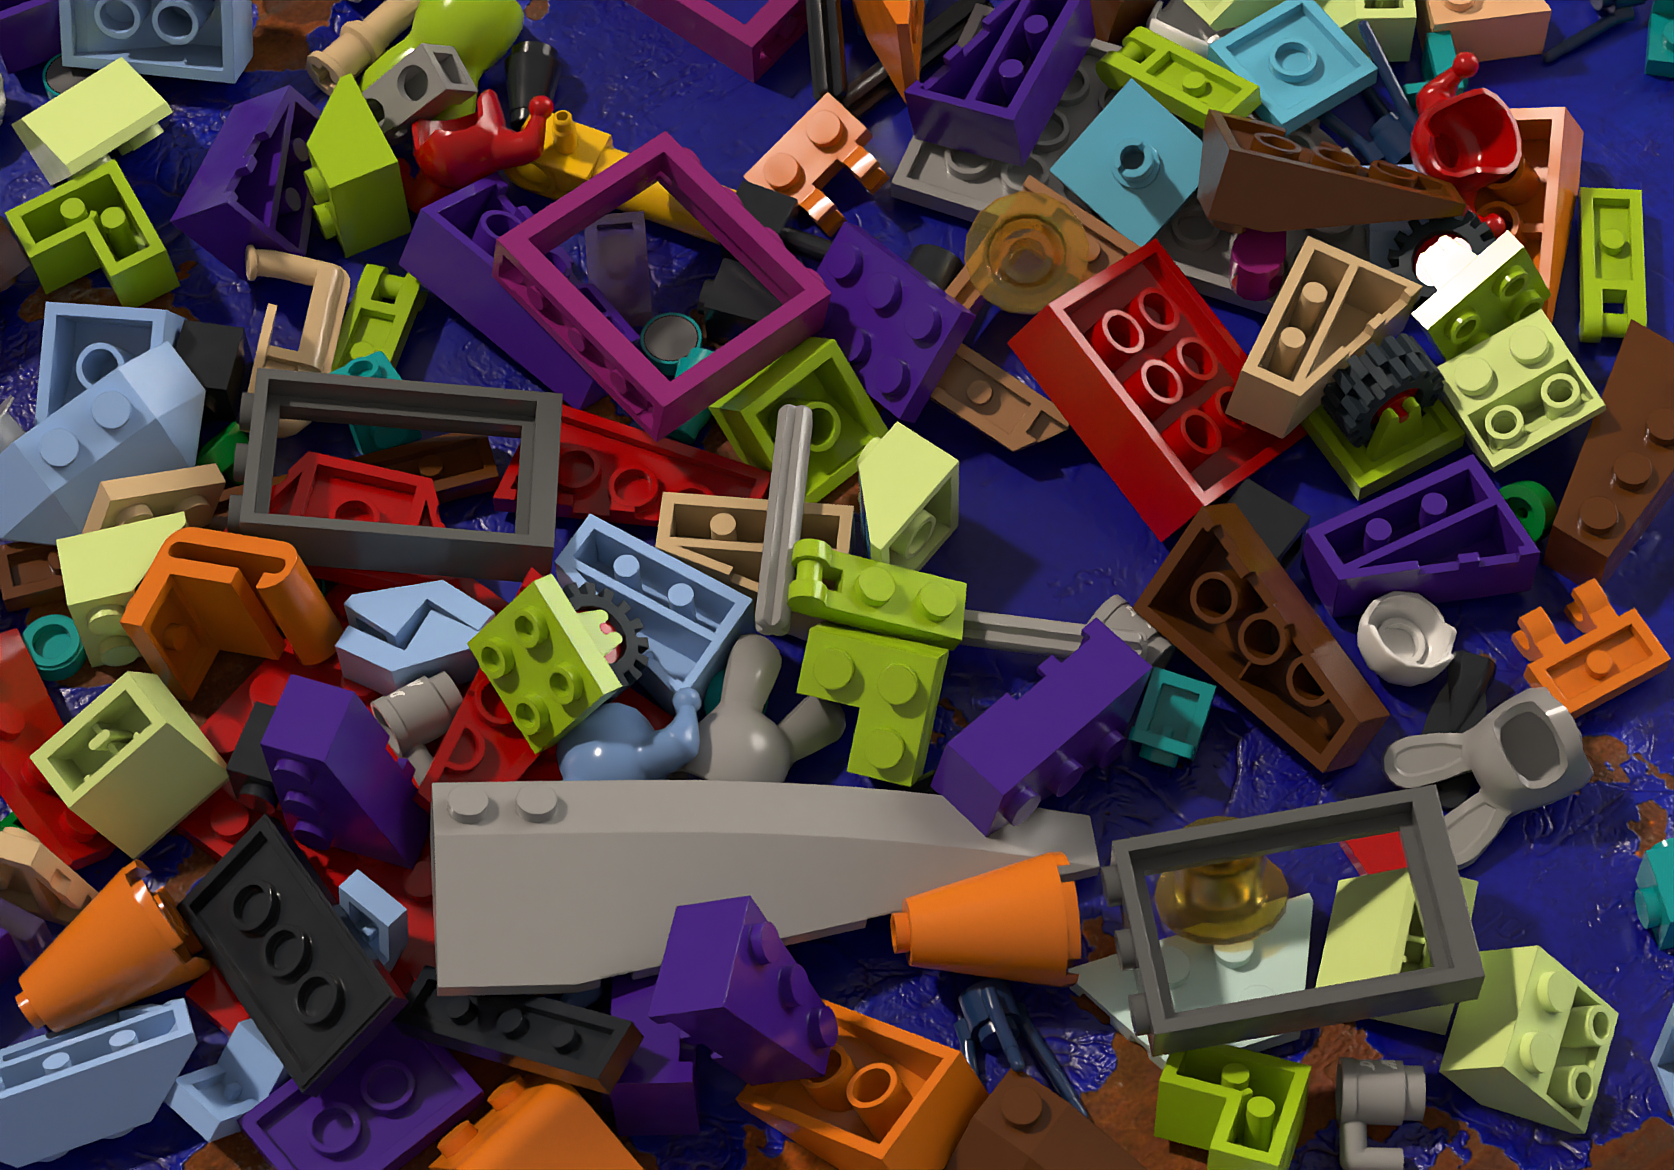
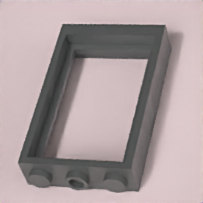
[227,368,563,582]
[1101,784,1485,1057]

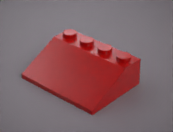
[1007,238,1308,542]

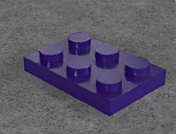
[811,222,977,423]
[237,1021,486,1170]

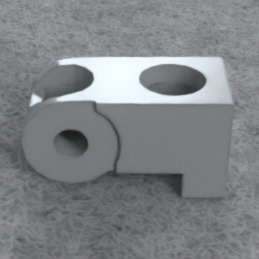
[362,43,478,147]

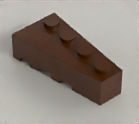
[1542,319,1674,588]
[1132,503,1391,773]

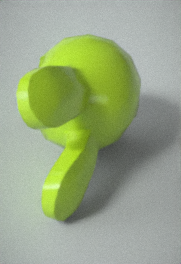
[359,0,524,121]

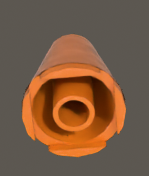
[890,851,1081,988]
[15,858,212,1033]

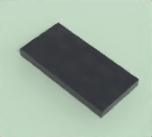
[176,813,409,1098]

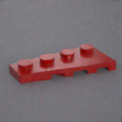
[493,404,771,527]
[412,567,543,815]
[0,628,117,871]

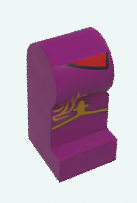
[1229,228,1287,302]

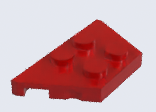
[223,451,461,591]

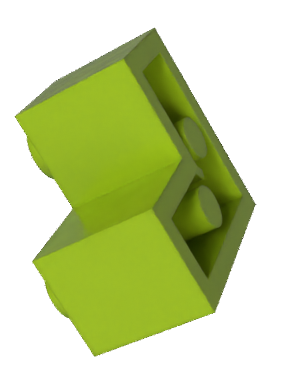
[5,159,180,308]
[796,621,949,787]
[1154,1044,1312,1170]

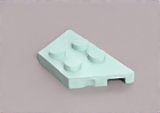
[1068,893,1313,1071]

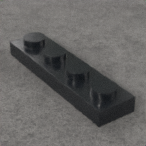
[392,965,644,1095]

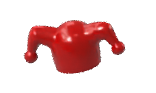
[1410,52,1522,239]
[396,89,554,215]

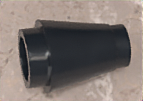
[504,41,563,132]

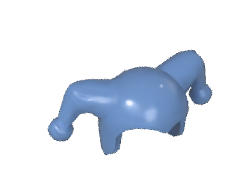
[556,687,702,781]

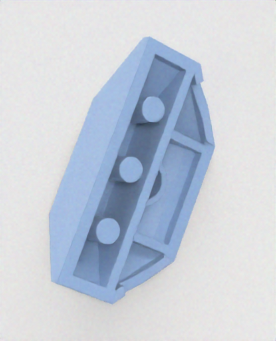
[0,341,206,546]
[0,998,197,1168]

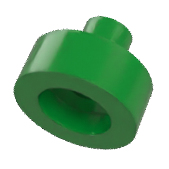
[195,421,249,486]
[1498,480,1557,543]

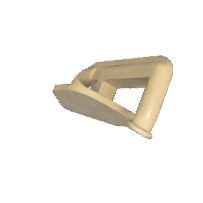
[239,245,350,438]

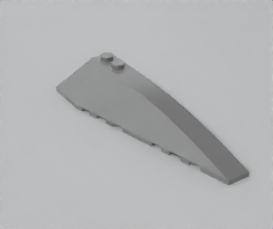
[430,780,1100,996]

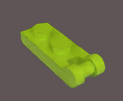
[1095,26,1262,130]
[1577,187,1647,343]
[331,264,428,372]
[787,539,967,651]

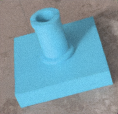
[1207,0,1378,136]
[1049,78,1203,247]

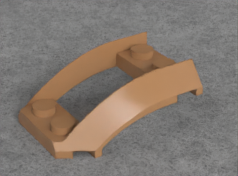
[929,175,1140,453]

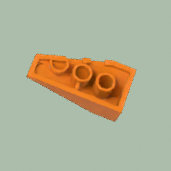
[1475,107,1584,323]

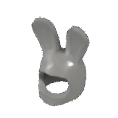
[667,633,846,783]
[1381,687,1594,870]

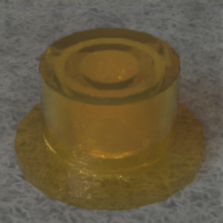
[964,191,1089,315]
[1155,816,1289,946]

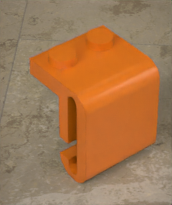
[120,527,344,701]
[428,1074,644,1170]

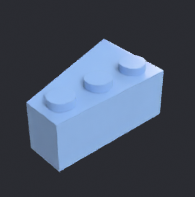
[555,514,756,720]

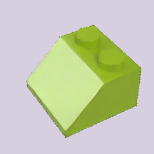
[304,73,412,258]
[708,337,889,503]

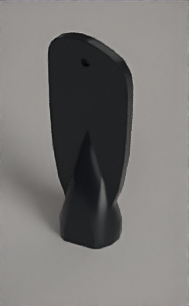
[1421,651,1497,811]

